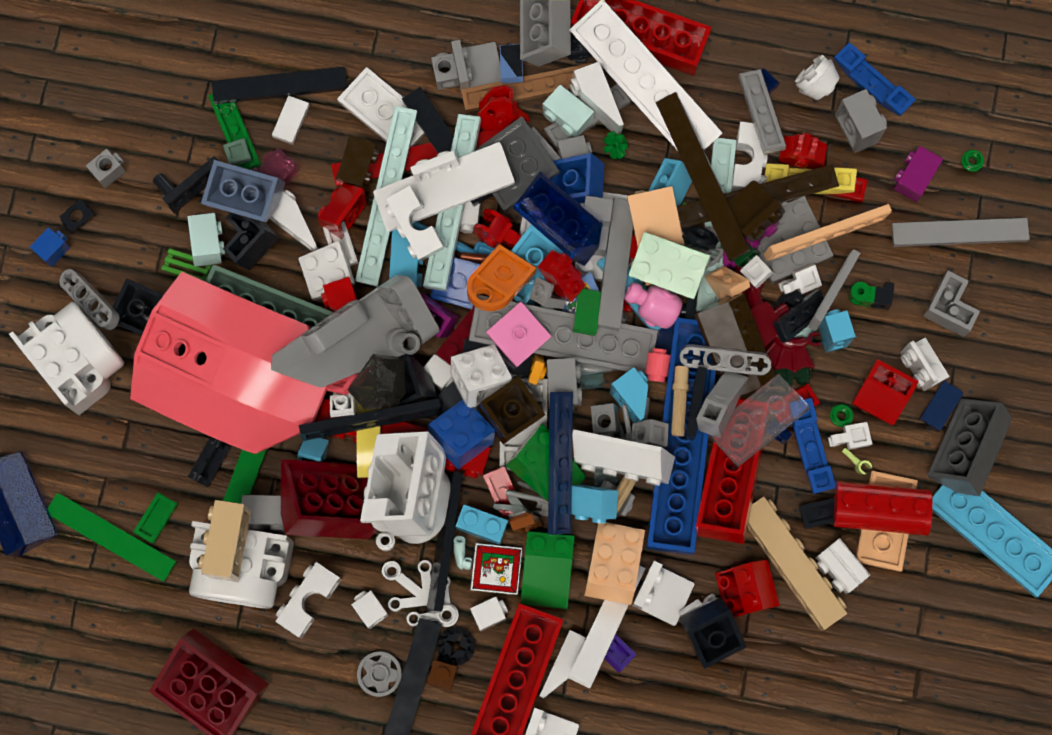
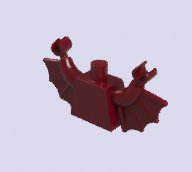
[736,266,823,373]

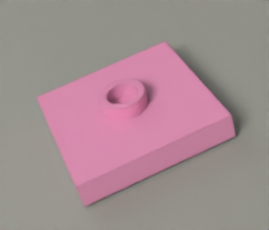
[485,302,552,367]

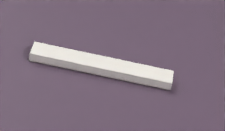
[568,565,645,689]

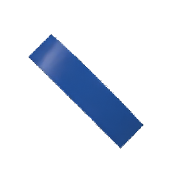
[834,42,916,116]
[789,398,835,494]

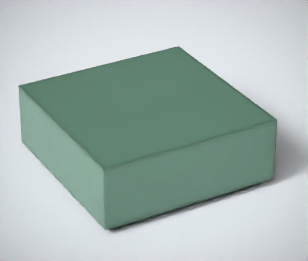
[223,138,252,166]

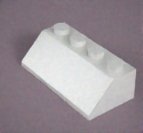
[572,430,675,486]

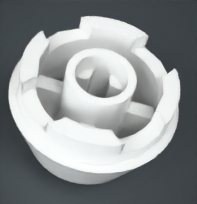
[795,55,840,100]

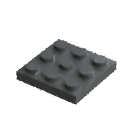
[475,116,561,212]

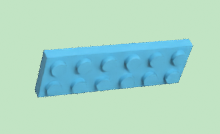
[932,485,1052,598]

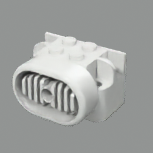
[9,302,124,415]
[360,432,451,544]
[189,521,294,609]

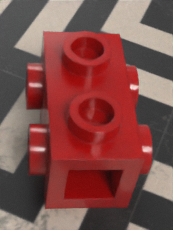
[537,250,586,302]

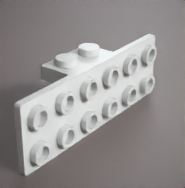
[373,142,515,232]

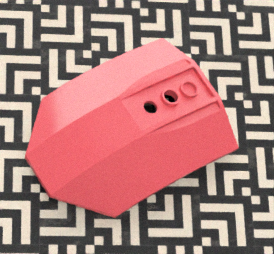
[130,272,327,454]

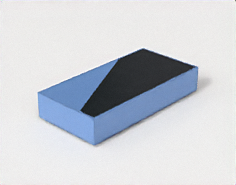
[500,44,523,84]

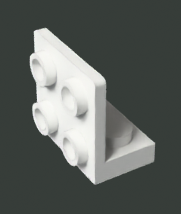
[900,338,950,391]
[450,345,512,408]
[632,561,694,626]
[525,708,579,735]

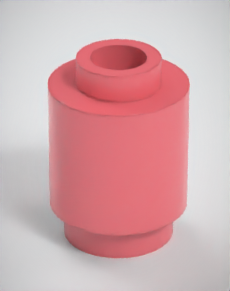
[645,348,671,383]

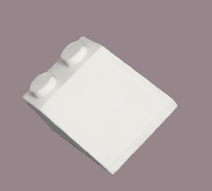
[569,62,624,135]

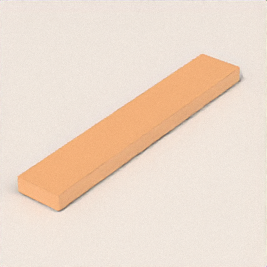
[763,204,892,261]

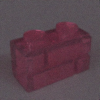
[252,148,300,187]

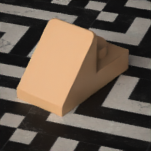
[705,266,750,300]

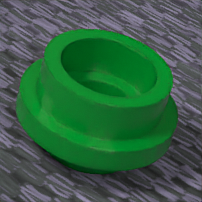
[961,150,984,172]
[830,404,853,427]

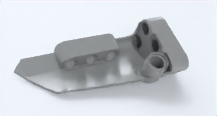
[270,275,439,388]

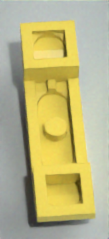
[765,164,857,194]
[357,386,382,478]

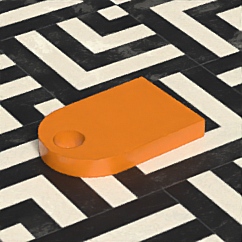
[467,244,536,311]

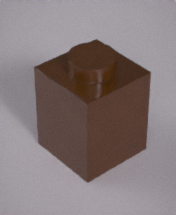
[427,660,458,691]

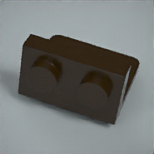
[728,181,785,243]

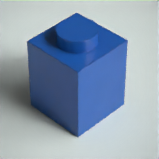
[30,227,70,267]

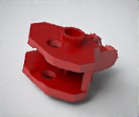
[477,85,530,131]
[778,133,827,169]
[473,208,522,249]

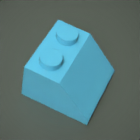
[610,367,648,423]

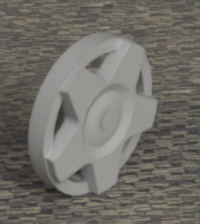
[357,652,402,697]

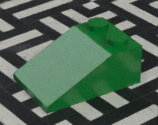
[506,424,585,502]
[521,531,574,609]

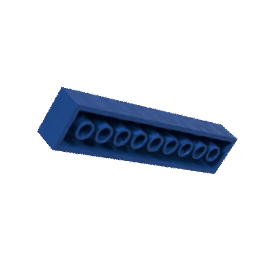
[646,318,716,556]

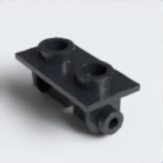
[188,436,231,488]

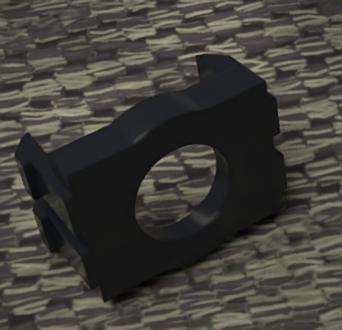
[59,200,96,234]

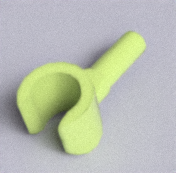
[842,448,872,475]

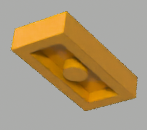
[528,354,547,385]

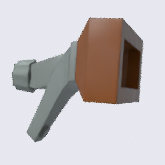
[493,490,544,534]

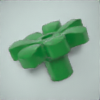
[603,131,628,159]

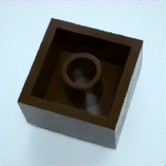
[477,376,545,444]

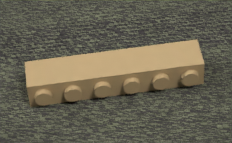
[748,497,847,631]

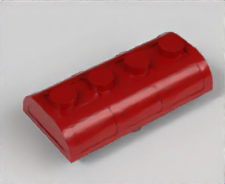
[833,481,932,536]

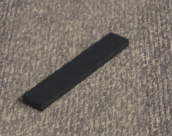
[211,66,347,105]
[402,87,493,207]
[299,399,441,441]
[426,472,463,614]
[384,618,442,735]

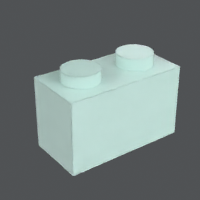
[543,85,594,137]
[187,213,225,267]

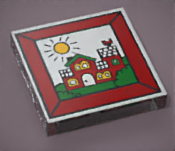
[471,543,522,596]

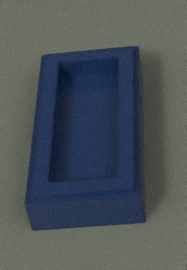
[919,380,964,432]

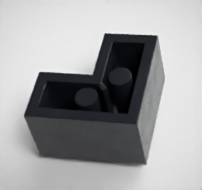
[223,212,280,270]

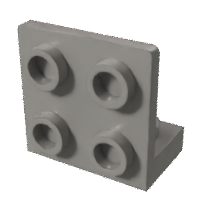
[451,40,501,91]

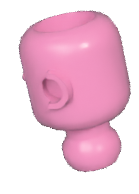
[624,283,683,329]

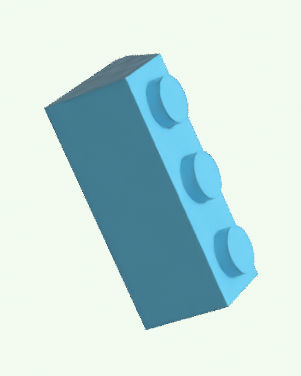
[511,224,573,306]

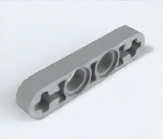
[59,269,119,330]
[680,344,771,375]

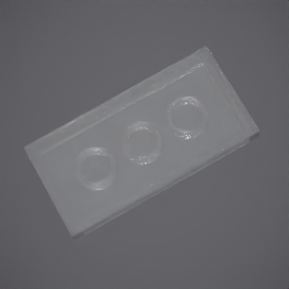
[708,374,810,467]

